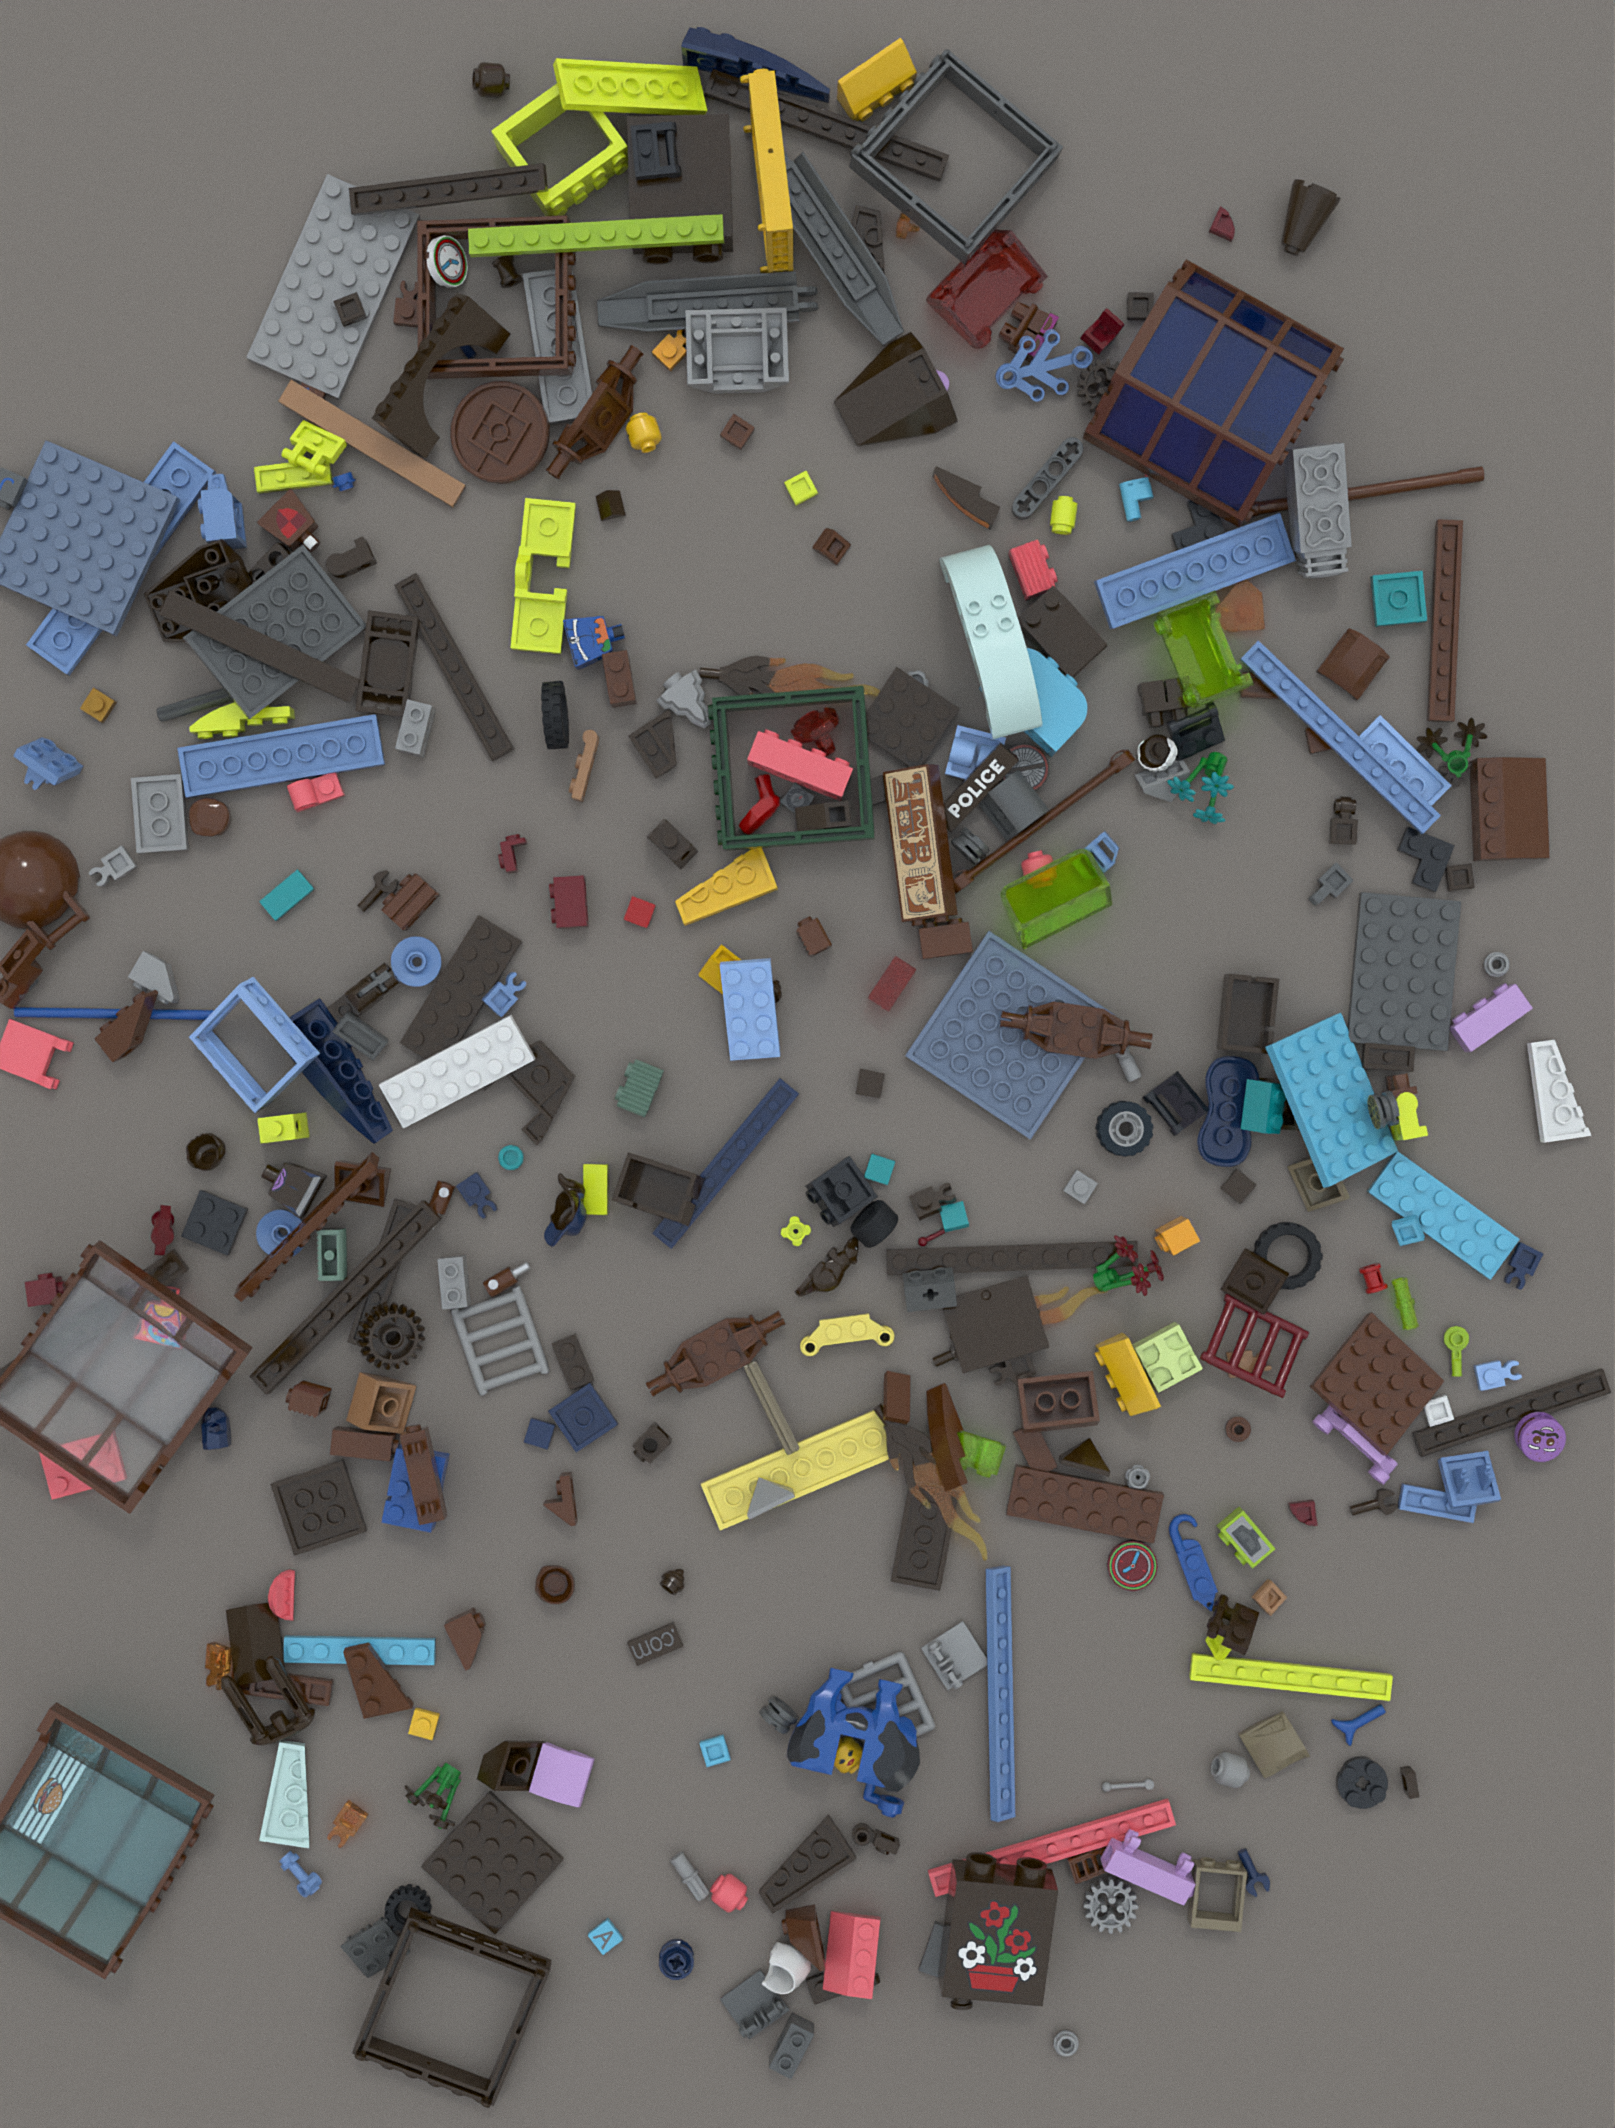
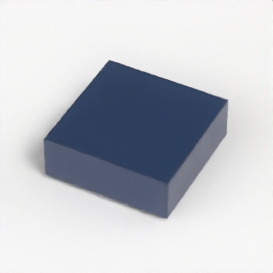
[524,1417,556,1450]

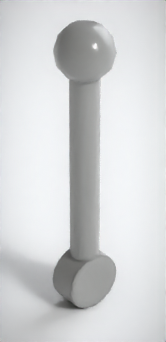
[1102,1779,1154,1792]

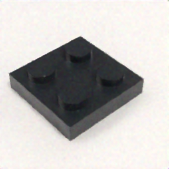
[181,1190,248,1256]

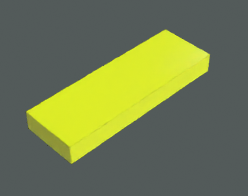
[254,461,333,494]

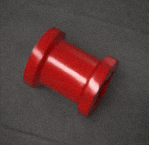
[1359,1263,1388,1294]

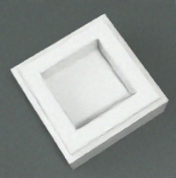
[1423,1395,1454,1427]

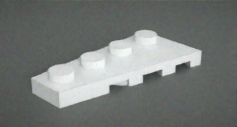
[1527,1040,1591,1143]

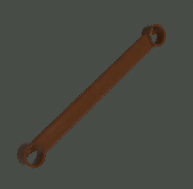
[953,749,1136,894]

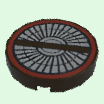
[1001,744,1049,791]

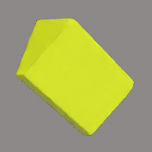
[583,1164,609,1215]

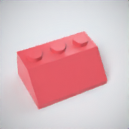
[823,1911,881,1999]

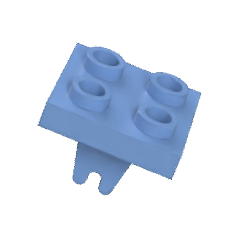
[13,737,83,790]
[1437,1451,1501,1509]

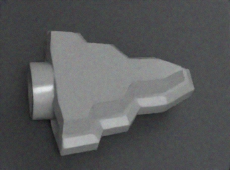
[656,669,712,729]

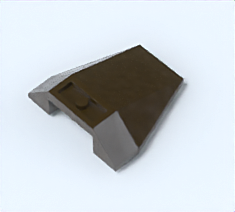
[834,332,958,447]
[144,539,252,642]

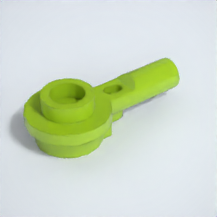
[1443,1326,1469,1377]

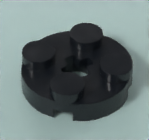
[1336,1756,1388,1809]

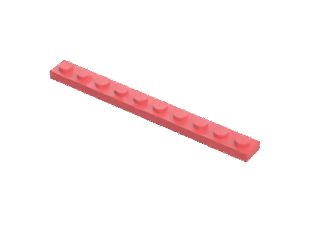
[928,1798,1176,1897]

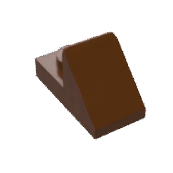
[543,1472,578,1526]

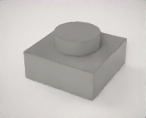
[1063,1170,1098,1204]

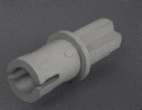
[670,1851,709,1901]

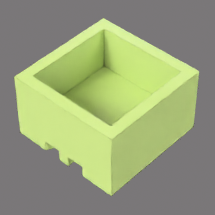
[1132,1322,1203,1393]

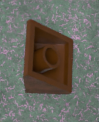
[334,1160,391,1207]

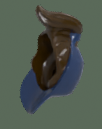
[544,1173,587,1247]

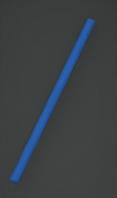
[14,1007,214,1020]

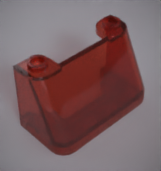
[926,229,1048,349]

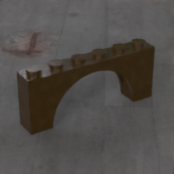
[372,292,511,458]

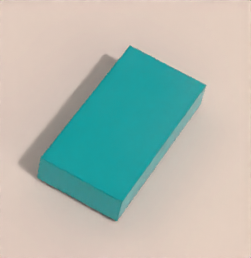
[259,869,315,921]

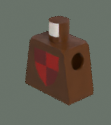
[257,488,320,553]

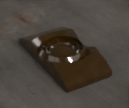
[355,610,419,717]

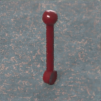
[918,1228,946,1247]

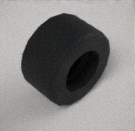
[850,1200,899,1248]

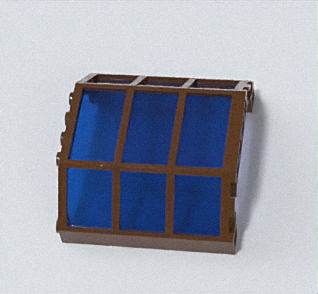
[1083,259,1344,528]

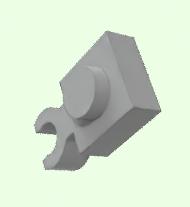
[89,845,138,887]

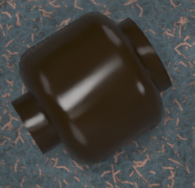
[472,62,510,98]

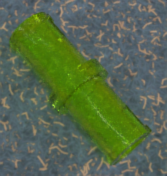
[1391,1277,1419,1330]

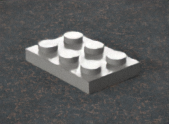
[131,774,189,854]

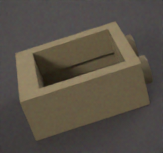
[1187,1857,1247,1932]

